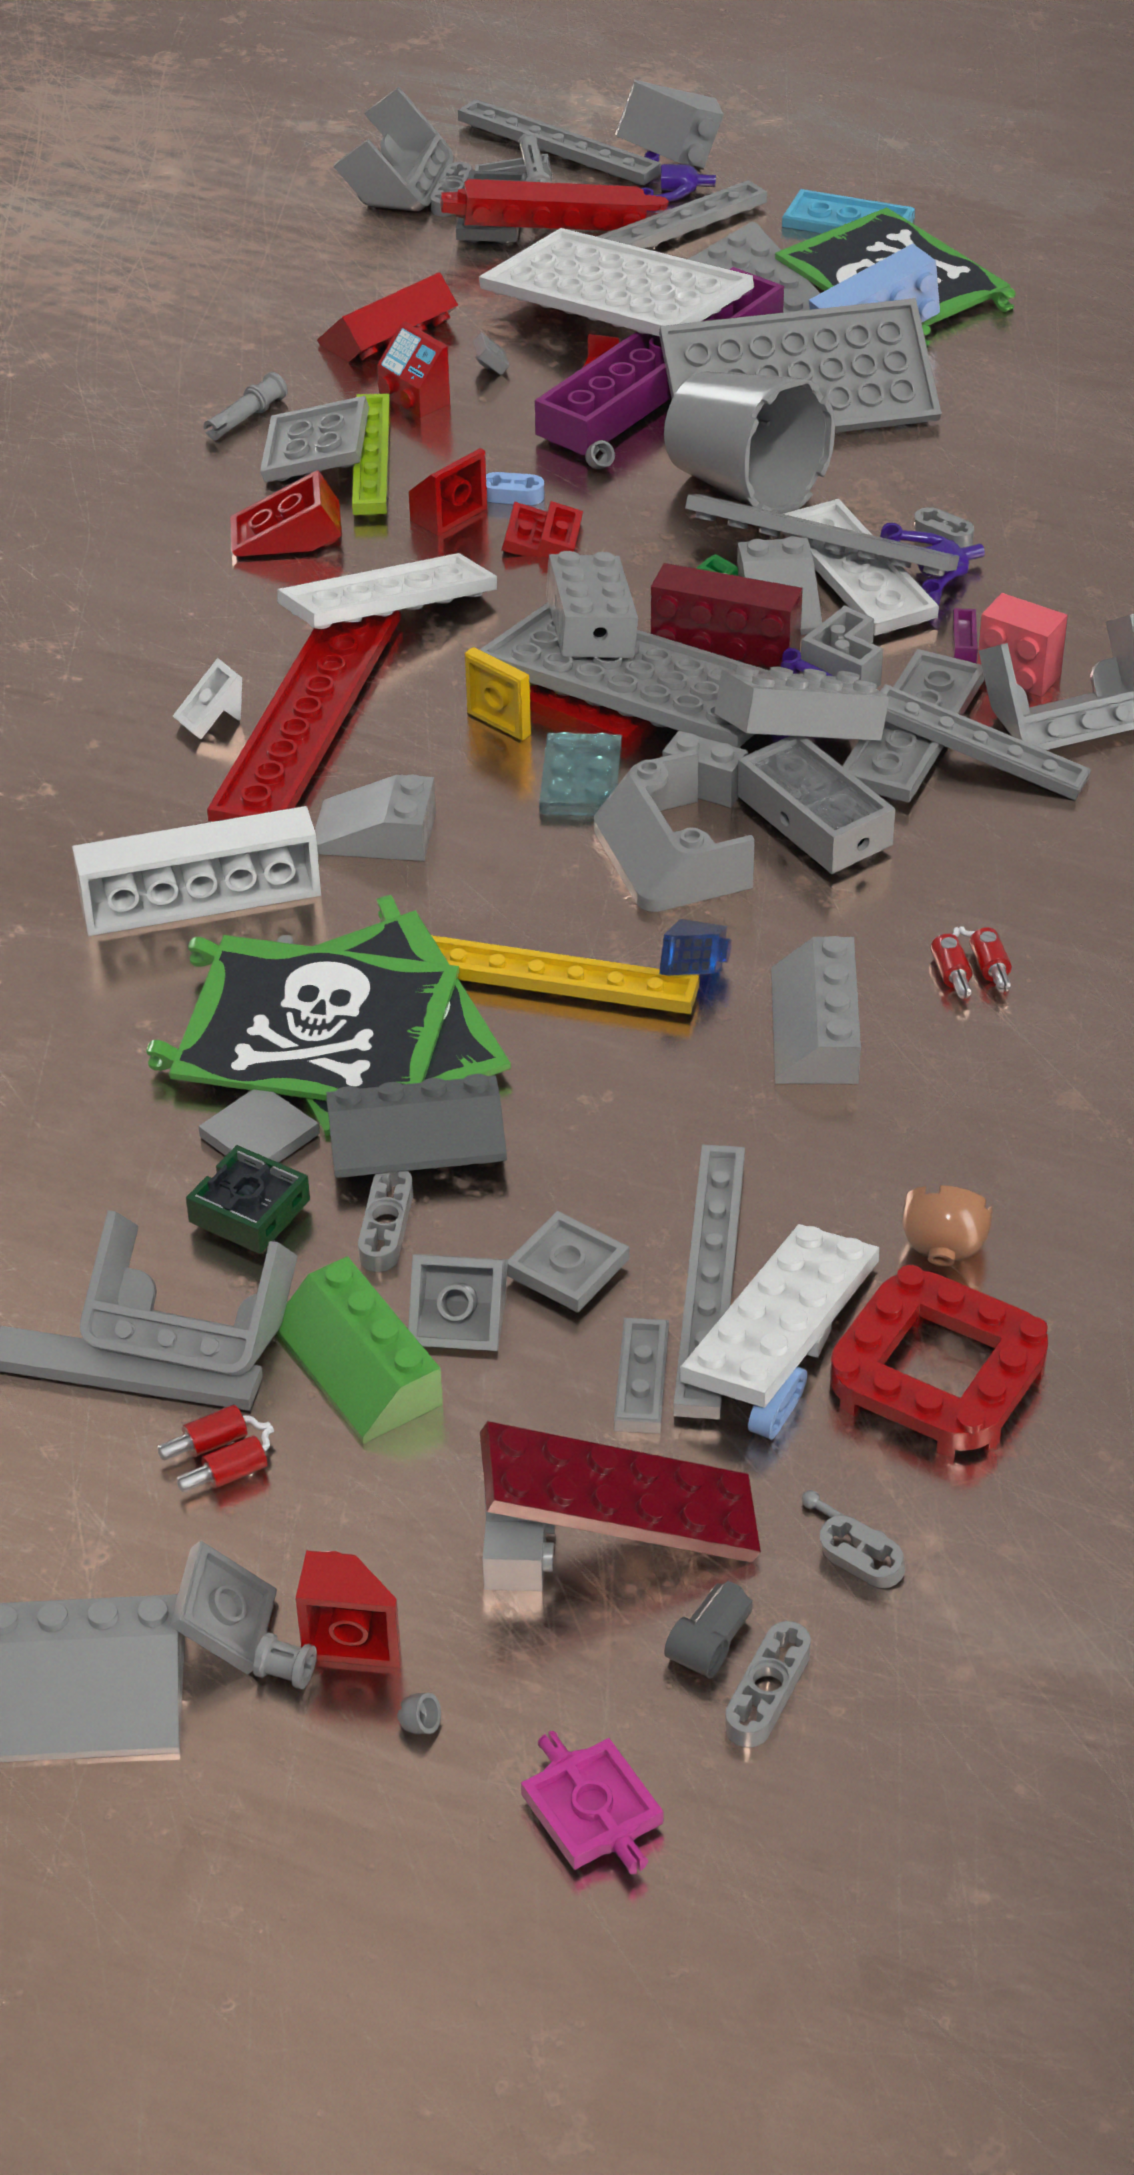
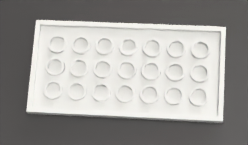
[479,228,754,336]

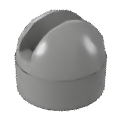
[585,440,615,469]
[397,1693,441,1734]

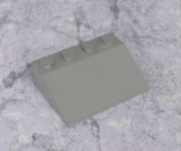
[0,1594,185,1762]

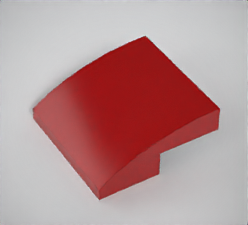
[501,501,583,558]

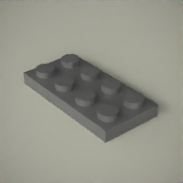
[456,170,527,244]

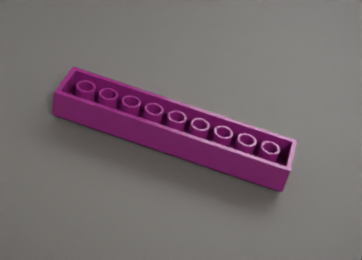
[534,267,784,455]

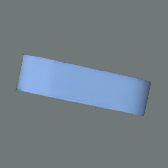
[486,472,545,505]
[748,1366,807,1440]

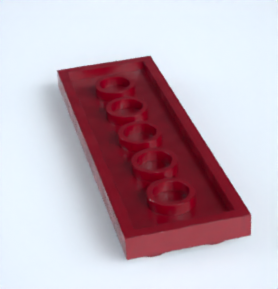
[480,1421,761,1563]

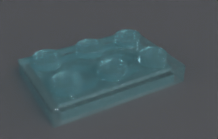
[539,732,622,816]

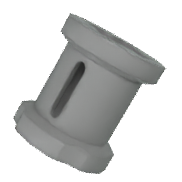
[253,1632,317,1689]

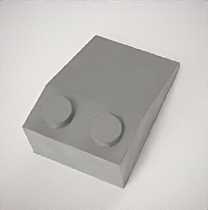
[615,80,724,168]
[737,536,822,635]
[315,774,436,861]

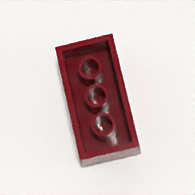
[651,563,803,668]

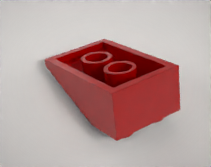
[230,470,342,557]

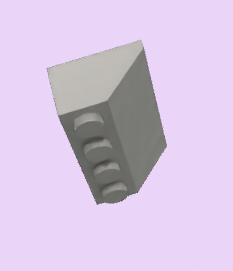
[771,936,861,1084]

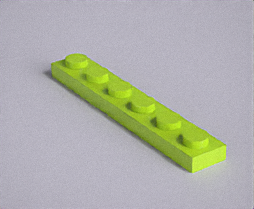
[352,394,390,516]

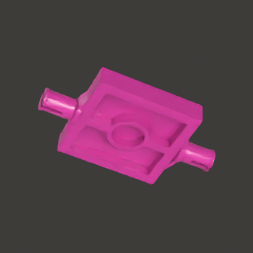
[521,1731,664,1874]

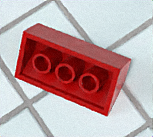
[317,272,458,362]

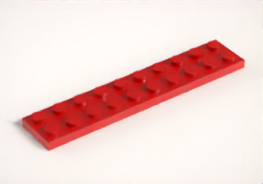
[207,610,401,822]

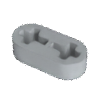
[914,507,974,548]
[820,1515,905,1588]

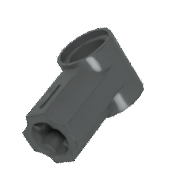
[664,1581,753,1679]

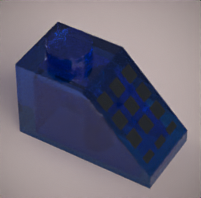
[659,919,732,975]

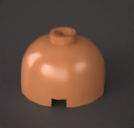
[902,1185,993,1266]

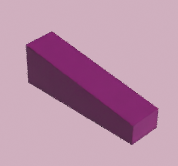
[953,608,978,664]

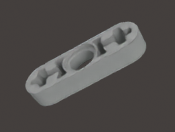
[431,162,472,217]
[358,1171,413,1272]
[725,1621,811,1747]

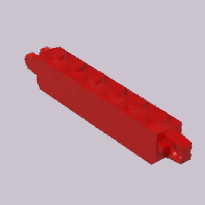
[440,179,669,231]

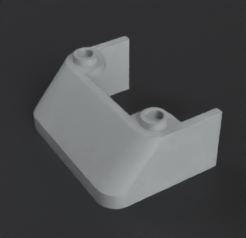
[333,87,453,212]
[979,614,1134,750]
[594,749,755,912]
[80,1210,298,1376]

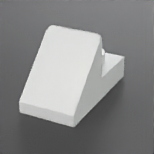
[173,658,242,739]

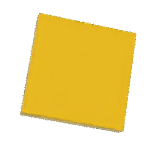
[465,647,531,741]

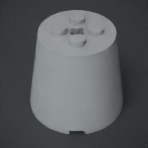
[664,371,835,514]

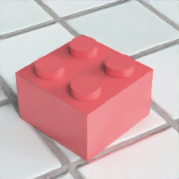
[977,593,1068,697]

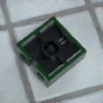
[186,1145,310,1254]

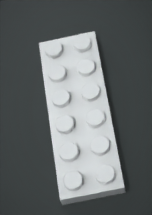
[782,499,939,635]
[277,553,497,629]
[680,1224,879,1408]

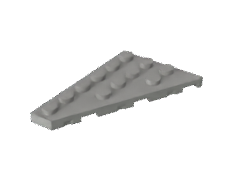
[688,221,820,313]

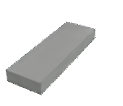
[614,1318,669,1433]

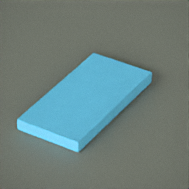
[782,189,915,234]

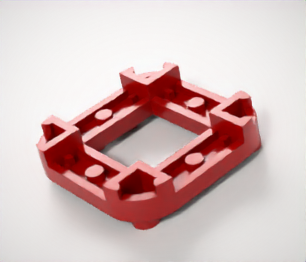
[830,1265,1048,1458]

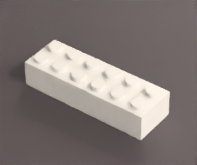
[72,806,321,936]

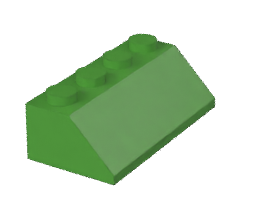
[276,1256,443,1444]

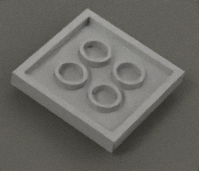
[260,396,369,482]

